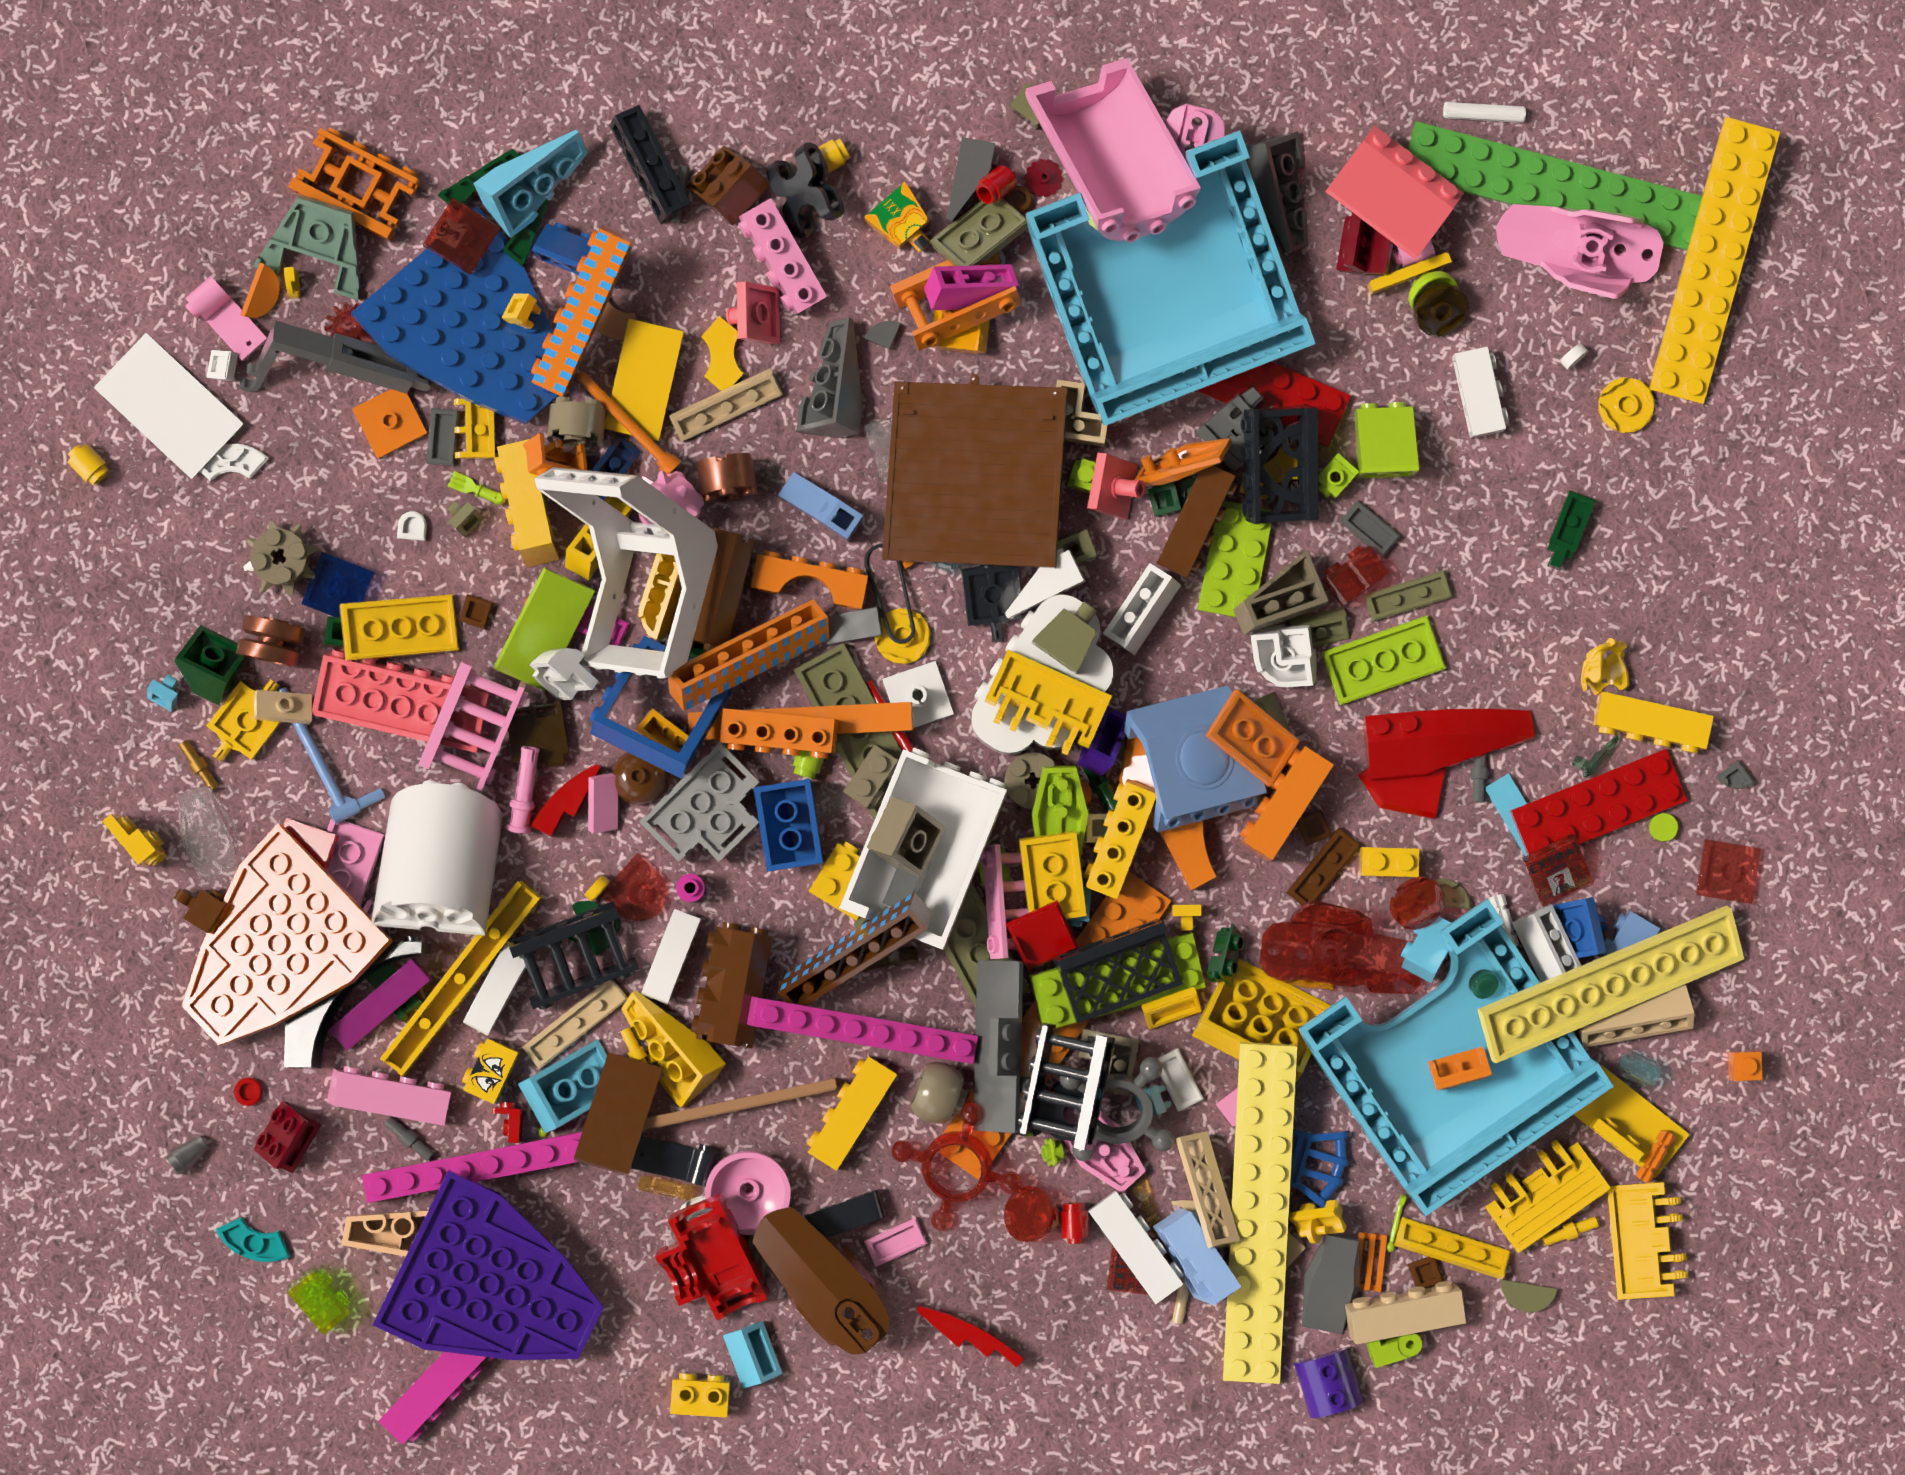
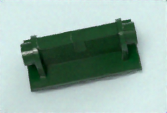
[1207,924,1245,987]

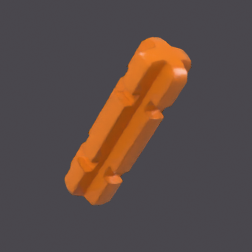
[1636,1130,1675,1183]

